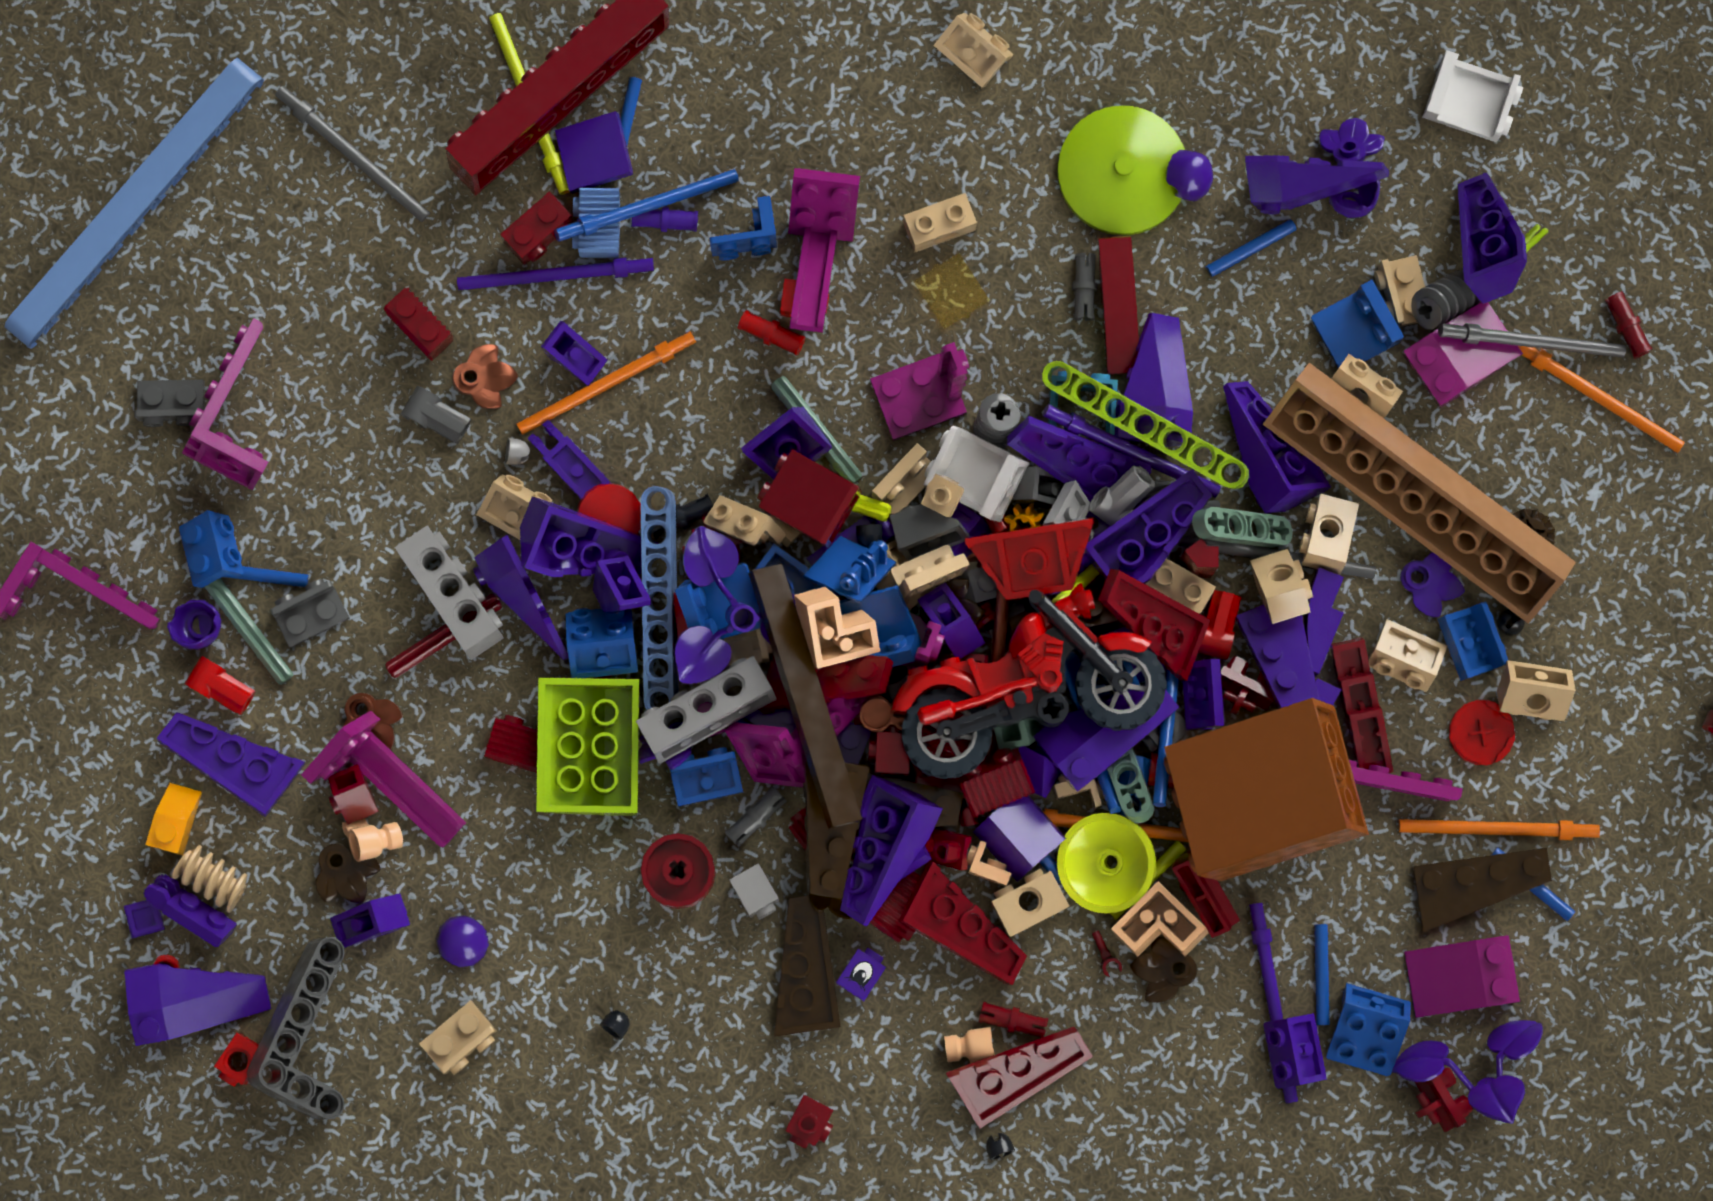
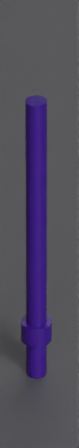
[457,257,654,290]
[1043,404,1221,498]
[1249,902,1298,1103]

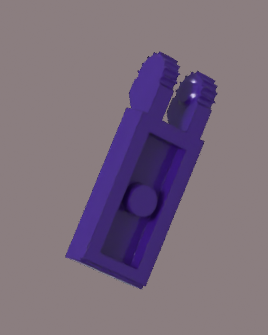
[527,420,612,499]
[143,874,237,947]

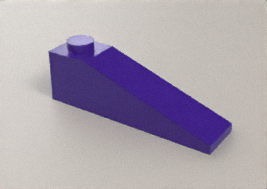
[1245,155,1389,214]
[1457,172,1527,304]
[1114,313,1193,447]
[1223,381,1331,514]
[1085,469,1212,584]
[520,496,659,577]
[473,535,569,663]
[1033,685,1179,792]
[841,775,943,926]
[124,964,271,1046]

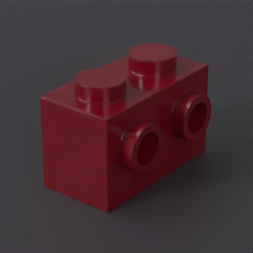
[500,191,573,266]
[868,726,909,778]

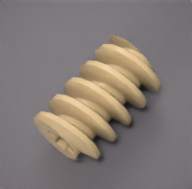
[172,845,247,913]

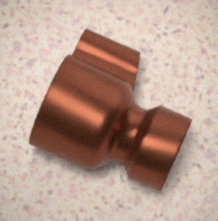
[860,695,905,732]

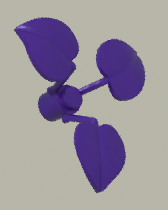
[675,526,796,684]
[1392,1020,1543,1124]

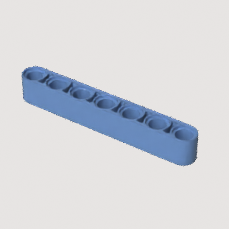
[641,486,679,710]

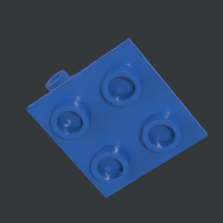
[804,536,896,604]

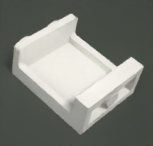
[1422,50,1523,142]
[924,426,1029,522]

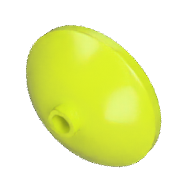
[1057,813,1156,914]

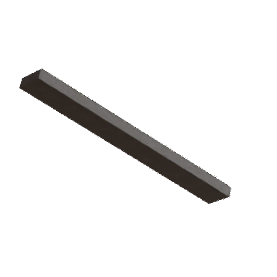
[748,564,862,829]

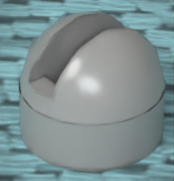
[505,438,530,465]

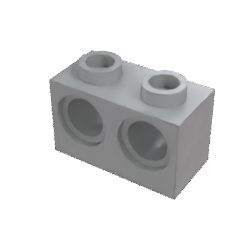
[729,863,779,920]

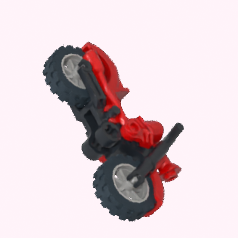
[890,583,1167,779]

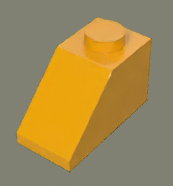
[145,783,202,856]

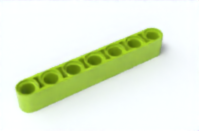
[1042,361,1249,489]

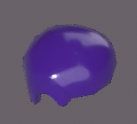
[1166,150,1214,202]
[1329,180,1380,219]
[167,600,222,650]
[436,915,489,967]

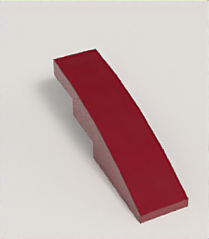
[1098,236,1139,374]
[1330,637,1394,773]

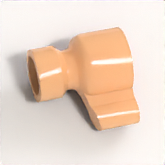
[342,819,403,862]
[944,1027,994,1063]

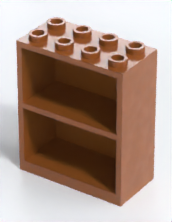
[1164,698,1369,881]

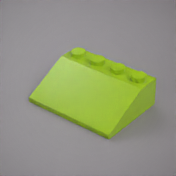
[536,678,639,816]

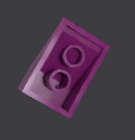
[1403,302,1523,408]
[1404,935,1520,1018]

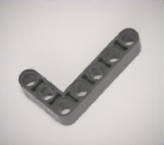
[247,937,345,1120]

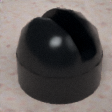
[856,524,883,548]
[1497,609,1525,636]
[600,1010,630,1040]
[986,1133,1015,1161]

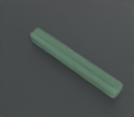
[771,376,862,484]
[205,578,293,685]

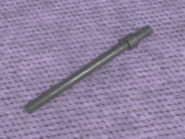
[275,86,430,222]
[1438,323,1626,358]
[1178,535,1376,579]

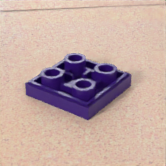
[555,111,634,194]

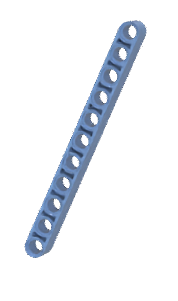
[4,58,264,349]

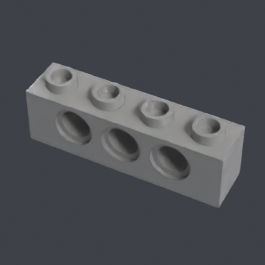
[394,525,504,660]
[636,656,776,764]

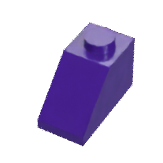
[593,556,651,612]
[917,582,985,659]
[330,893,410,948]

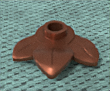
[452,344,518,409]
[343,693,403,750]

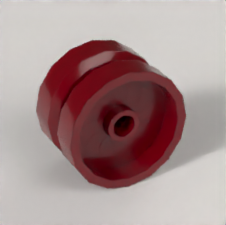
[641,833,716,909]

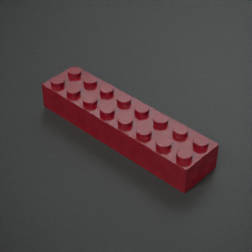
[445,0,669,196]

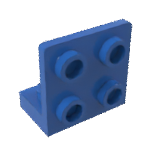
[709,196,777,261]
[1311,280,1404,368]
[675,563,762,639]
[839,586,922,667]
[565,608,638,678]
[1326,983,1411,1076]

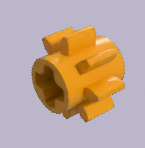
[1004,503,1045,531]

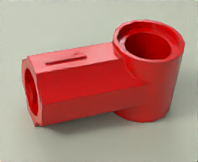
[1198,590,1241,660]
[184,656,256,715]

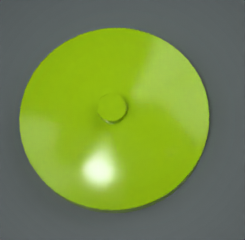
[1057,106,1185,235]

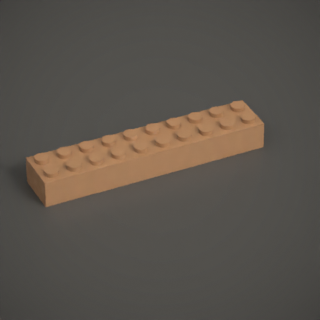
[1263,363,1576,624]

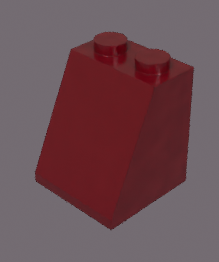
[757,449,862,549]

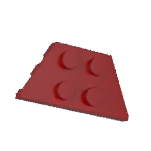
[965,518,1094,600]

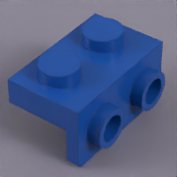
[179,510,244,588]
[1437,602,1508,681]
[669,747,743,807]

